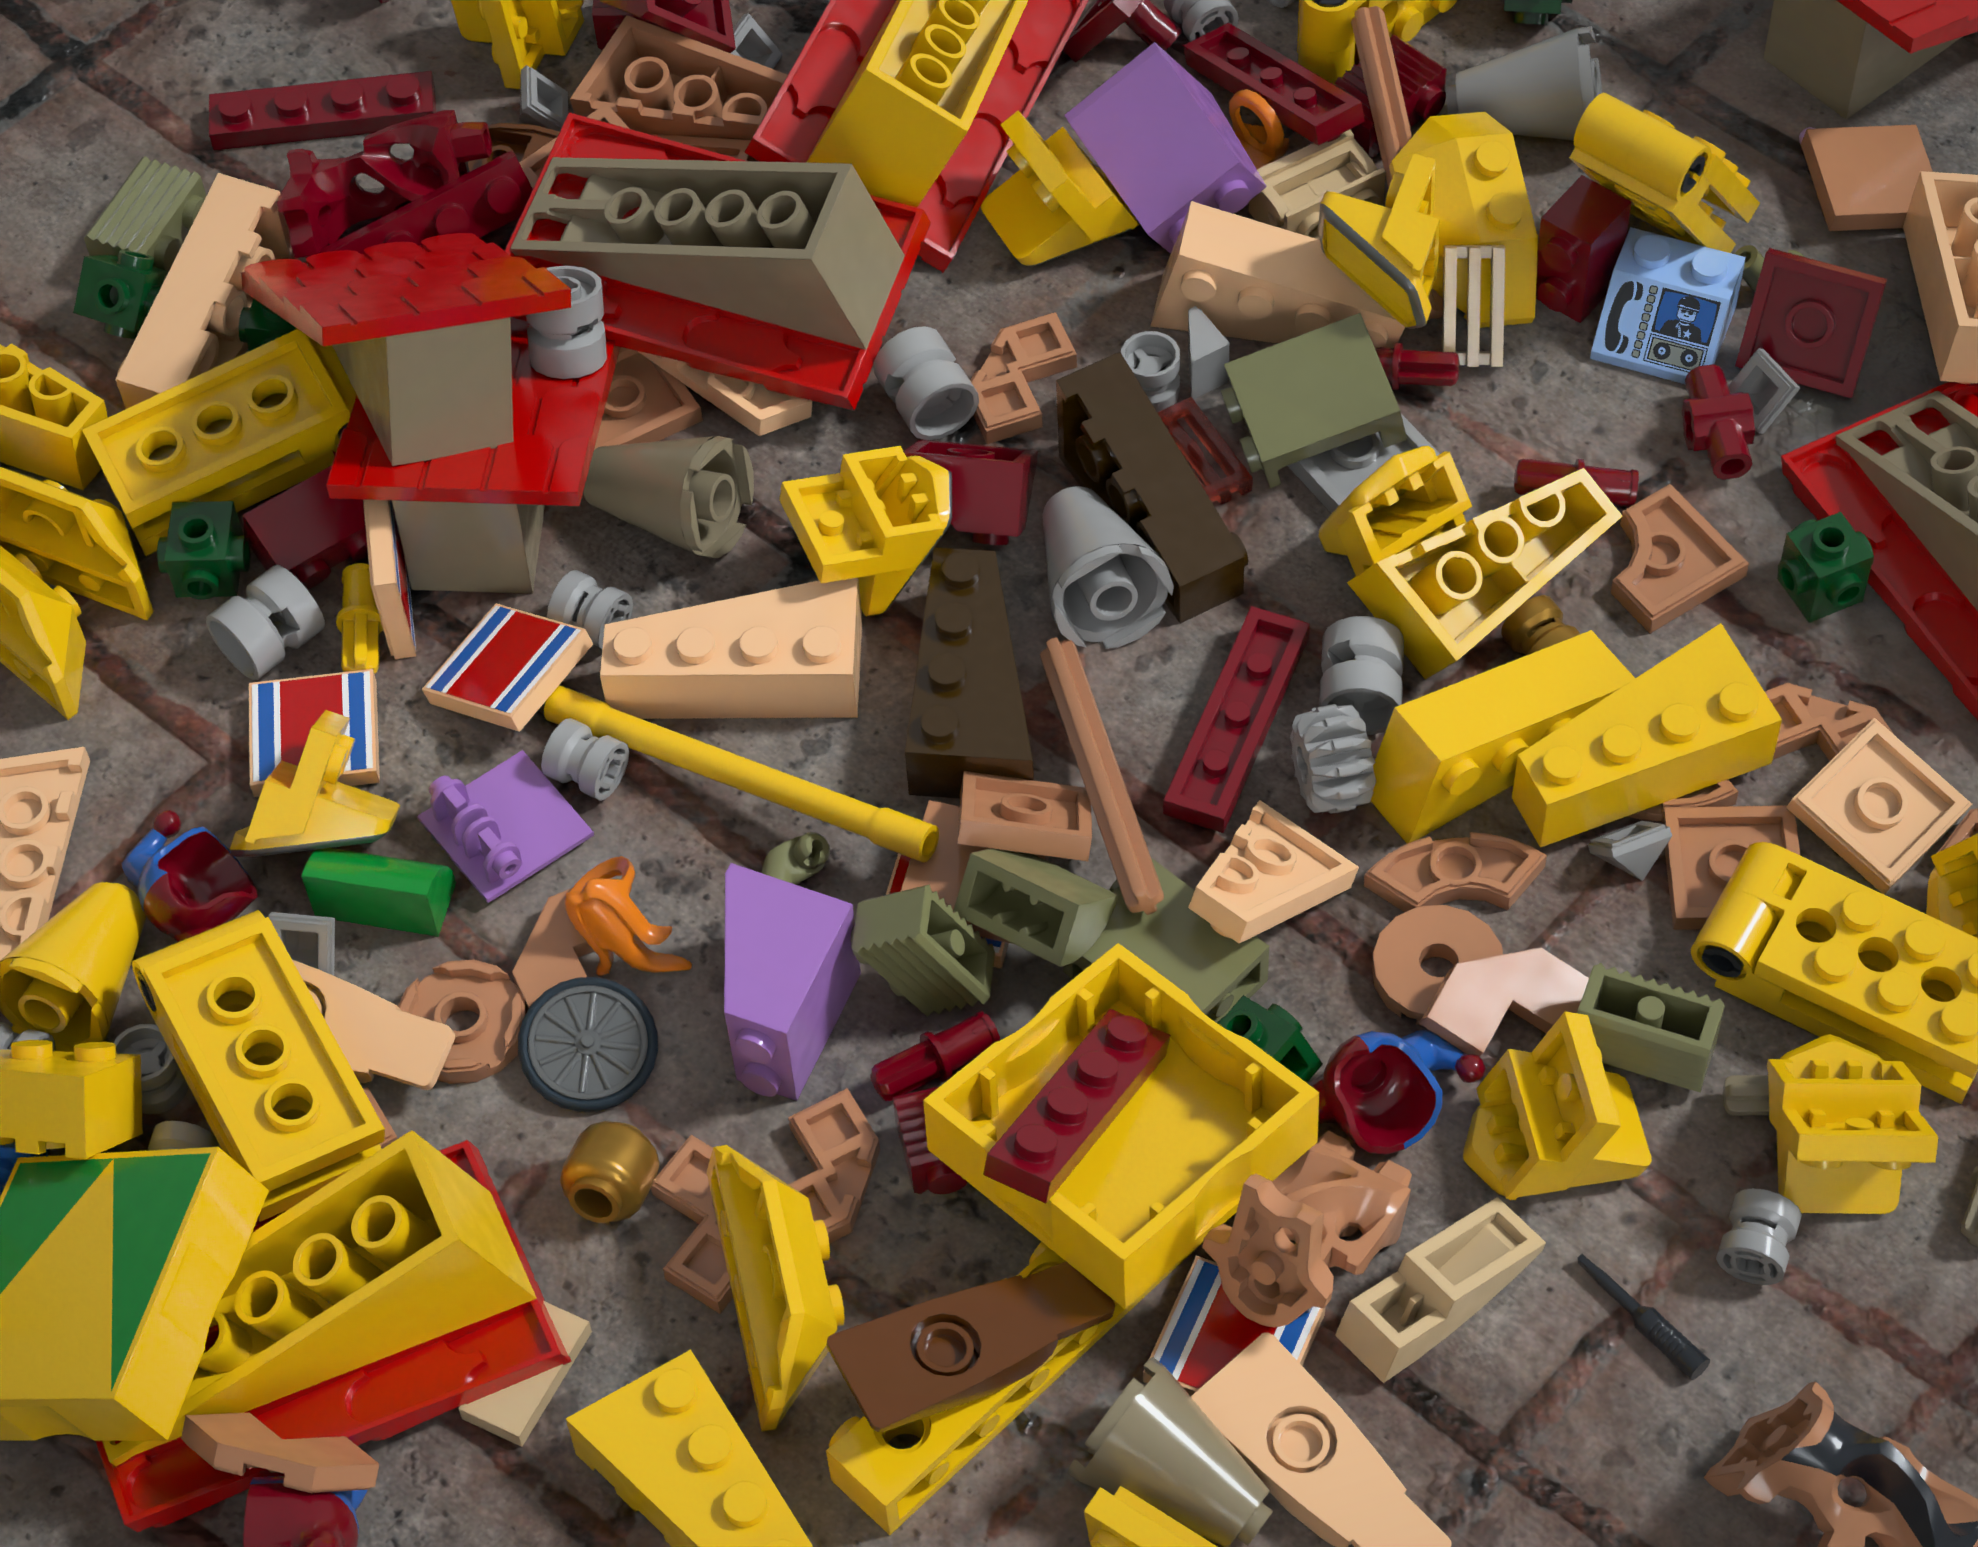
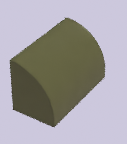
[953,848,1119,967]

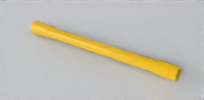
[544,686,939,863]

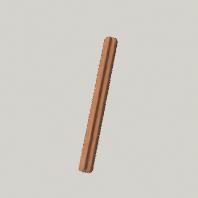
[1351,6,1443,320]
[1040,637,1164,915]

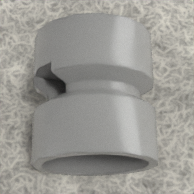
[526,266,607,379]
[873,326,979,440]
[206,565,325,680]
[1319,616,1404,735]

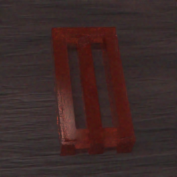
[1157,397,1253,505]

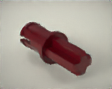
[1375,343,1460,390]
[1513,459,1639,508]
[870,1011,1000,1101]

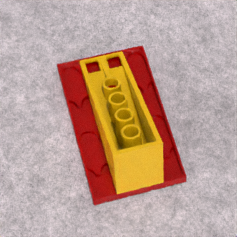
[744,0,1089,273]
[95,1130,572,1532]

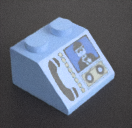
[1590,227,1746,384]

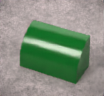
[301,848,456,937]

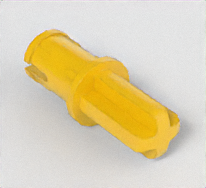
[336,563,383,674]

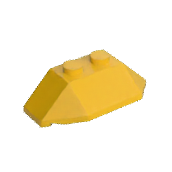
[1389,112,1538,328]
[0,467,154,621]
[0,545,86,720]
[707,1145,845,1432]

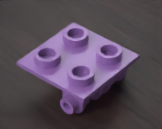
[417,750,594,903]

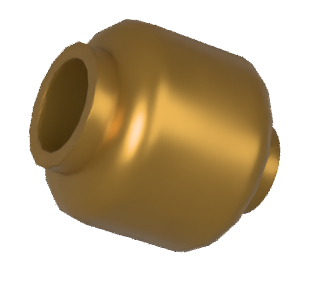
[560,1121,660,1223]

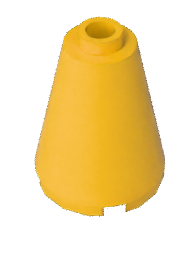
[0,882,146,1052]

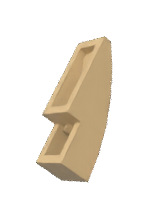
[1335,1197,1546,1383]

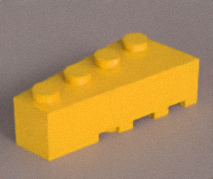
[0,1040,143,1159]

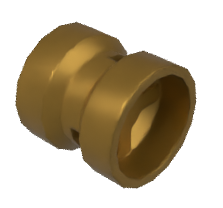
[1501,595,1580,656]

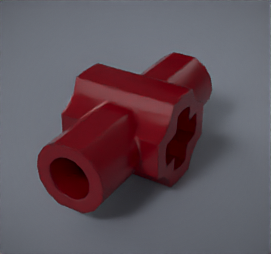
[1682,364,1755,480]

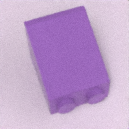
[1065,42,1267,253]
[724,863,861,1101]

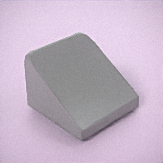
[1188,306,1229,399]

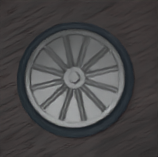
[518,977,658,1112]

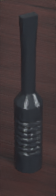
[1577,1254,1711,1380]

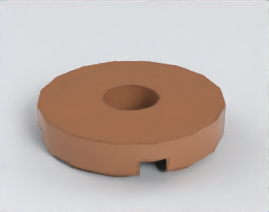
[1372,905,1503,1026]
[398,959,528,1084]

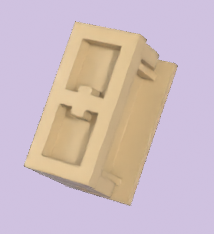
[1249,129,1386,240]

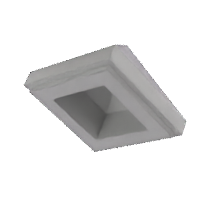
[731,13,783,69]
[519,65,568,131]
[1728,348,1800,434]
[1587,821,1672,881]
[268,912,335,976]

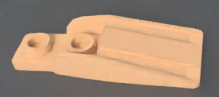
[292,960,455,1090]
[1191,1333,1451,1547]

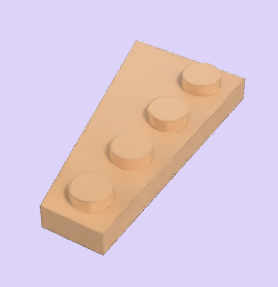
[0,747,90,960]

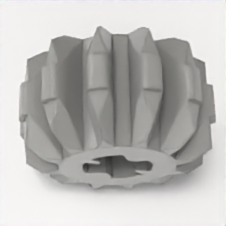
[1290,704,1376,814]

